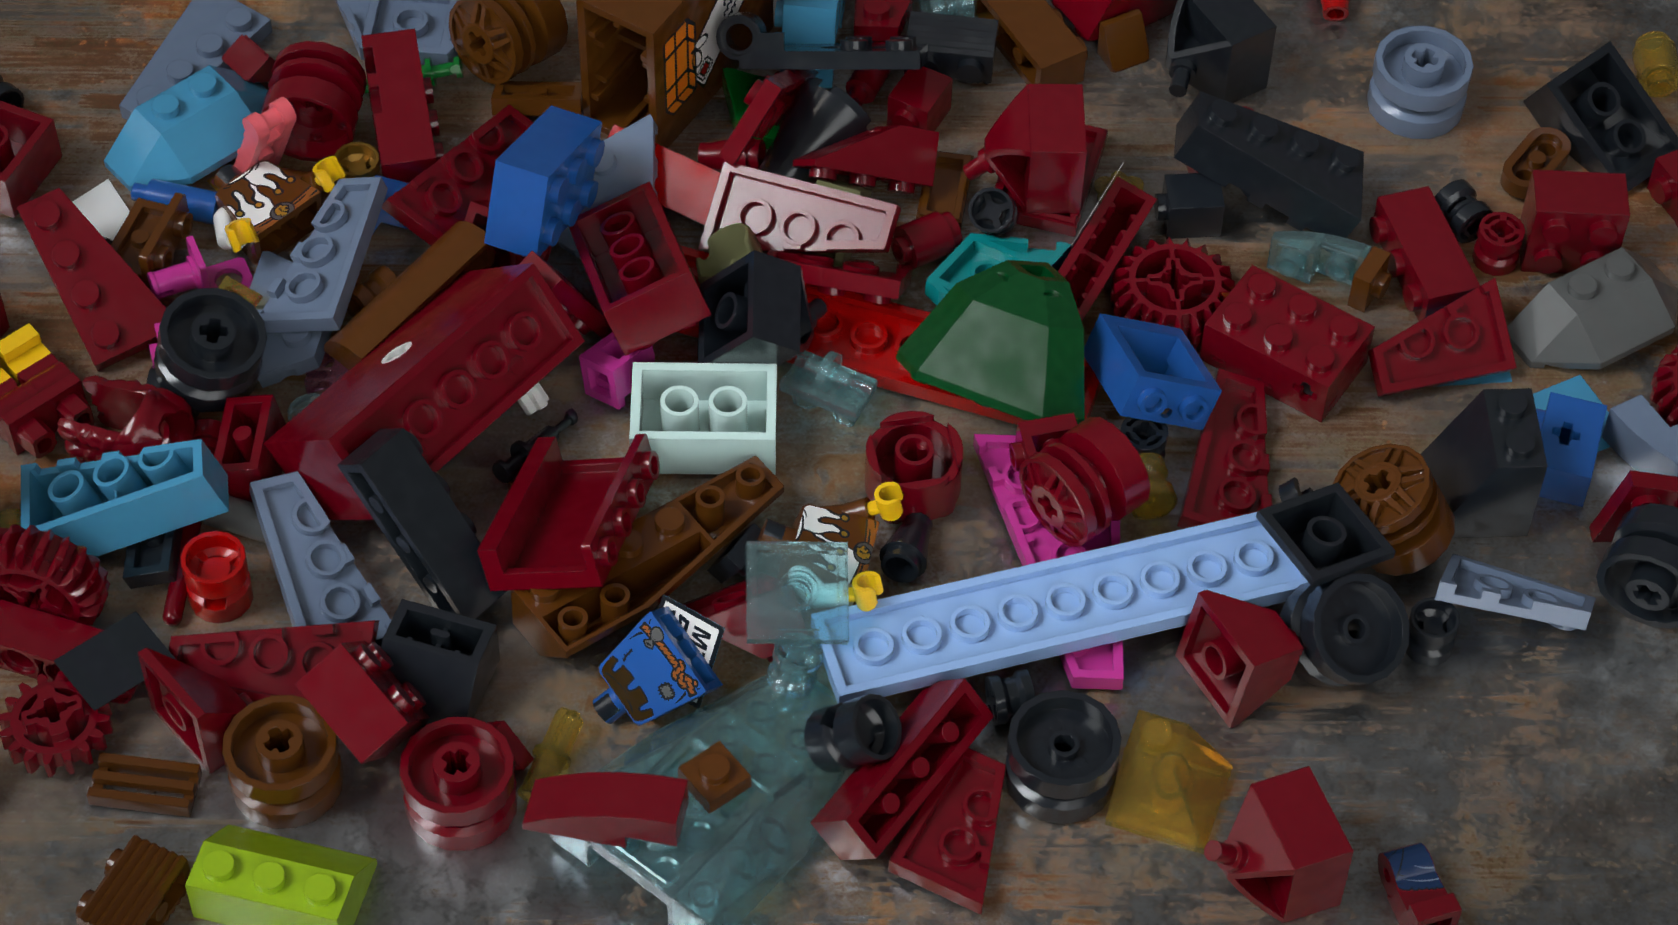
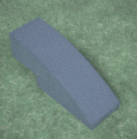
[1602,394,1678,477]

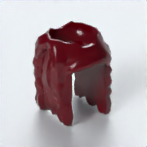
[57,375,195,463]

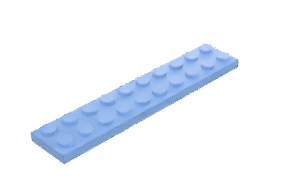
[810,512,1308,703]

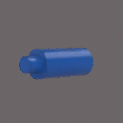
[131,179,218,225]

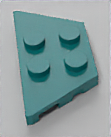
[925,233,1071,305]

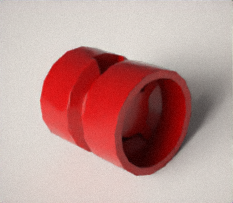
[180,531,254,624]

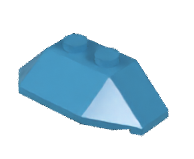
[104,65,268,192]

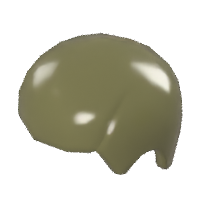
[695,223,763,284]

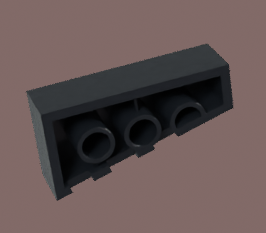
[1174,91,1364,251]

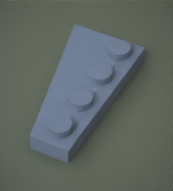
[119,0,273,120]
[257,177,388,333]

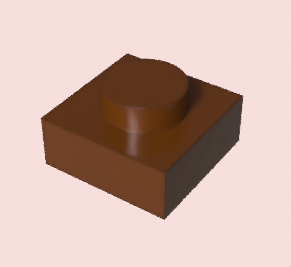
[1347,246,1392,313]
[678,740,751,814]

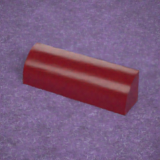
[1058,176,1157,322]

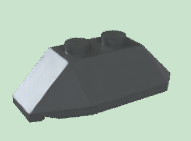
[1507,247,1678,369]

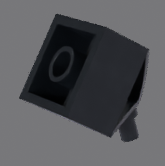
[1165,0,1277,103]
[698,250,827,367]

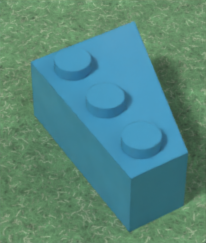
[774,0,846,88]

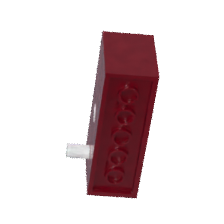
[264,263,585,520]

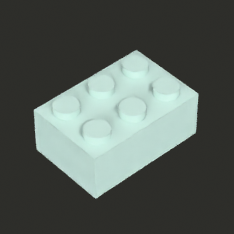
[629,362,777,475]

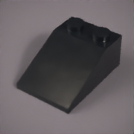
[1523,41,1678,191]

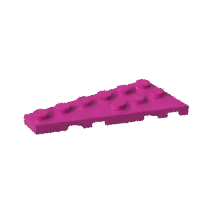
[973,434,1124,690]

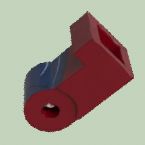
[1378,843,1462,925]

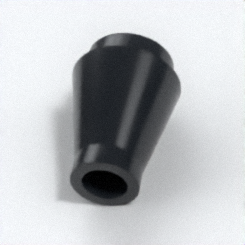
[879,512,933,583]

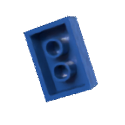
[484,105,605,257]

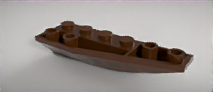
[511,456,784,658]

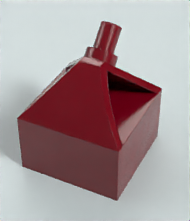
[963,84,1087,214]
[1204,766,1354,923]

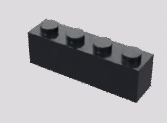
[337,428,508,619]

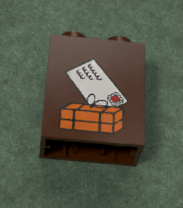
[576,0,773,148]

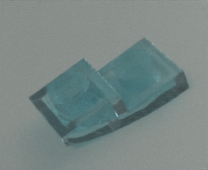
[1267,231,1371,285]

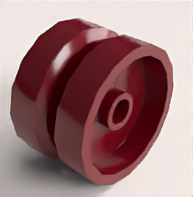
[400,717,518,851]

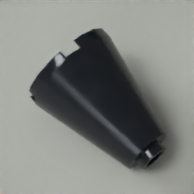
[759,78,871,184]

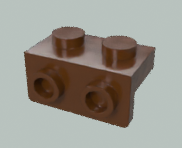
[111,192,193,289]

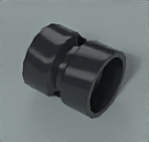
[804,694,902,773]

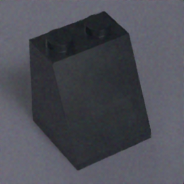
[1421,388,1548,538]

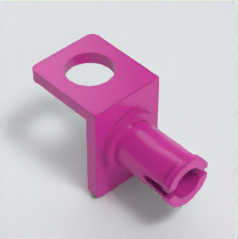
[147,235,253,300]

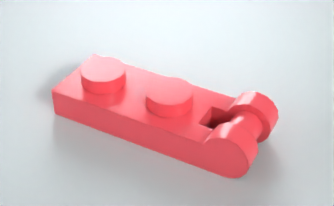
[234,97,297,173]

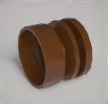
[449,0,568,84]
[1333,443,1455,576]

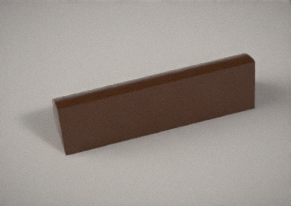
[324,221,495,370]

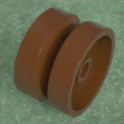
[222,695,343,829]

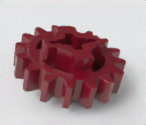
[0,671,113,777]

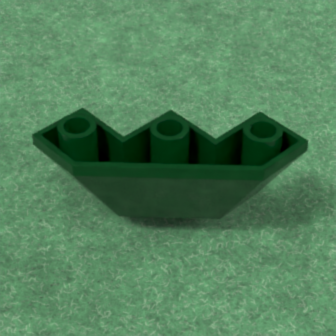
[896,260,1085,424]

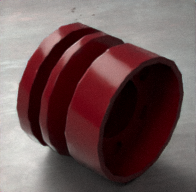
[261,41,367,162]
[1019,417,1151,547]

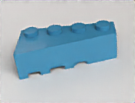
[21,439,229,557]

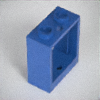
[1084,313,1222,430]

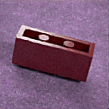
[1369,186,1480,321]

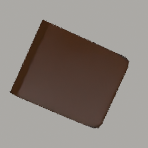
[1097,9,1149,73]

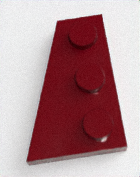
[767,250,913,304]
[519,251,613,339]
[1368,277,1517,397]
[888,748,1006,915]

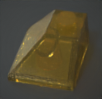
[1105,710,1233,854]

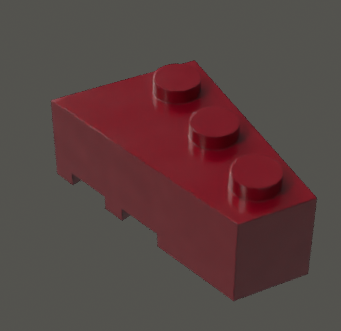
[361,28,444,183]

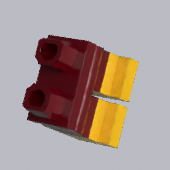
[0,323,95,459]

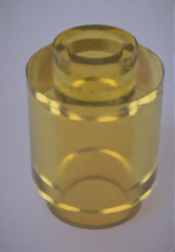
[1632,31,1678,97]

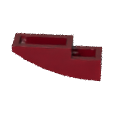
[522,772,689,848]

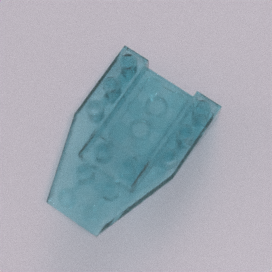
[550,662,845,925]

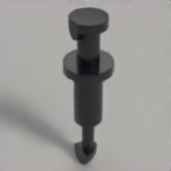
[492,408,578,484]

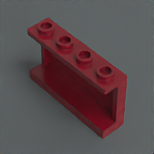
[477,434,660,591]

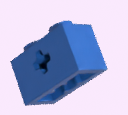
[1536,392,1608,507]

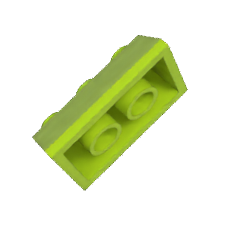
[185,824,377,925]

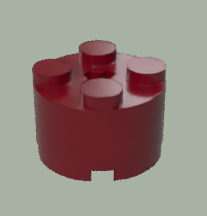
[865,411,963,524]

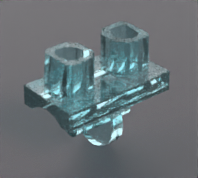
[779,351,878,427]

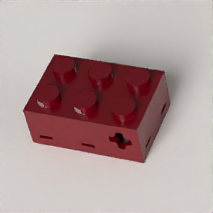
[1200,265,1375,423]

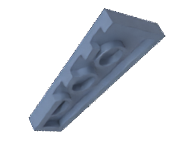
[249,471,391,646]

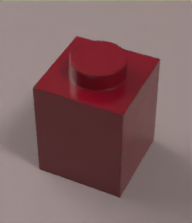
[887,66,953,131]

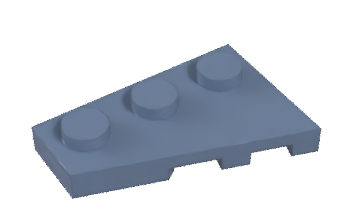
[1434,553,1596,631]

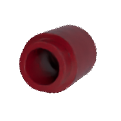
[891,211,962,270]

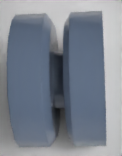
[1367,26,1474,139]

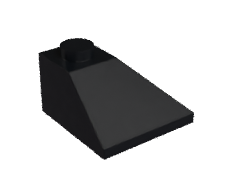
[1256,482,1396,587]

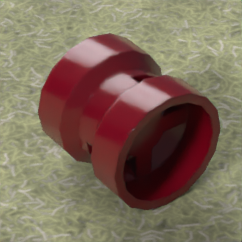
[1472,212,1525,276]

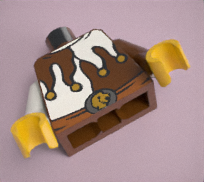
[213,156,347,267]
[757,482,903,612]

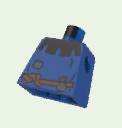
[593,606,723,726]

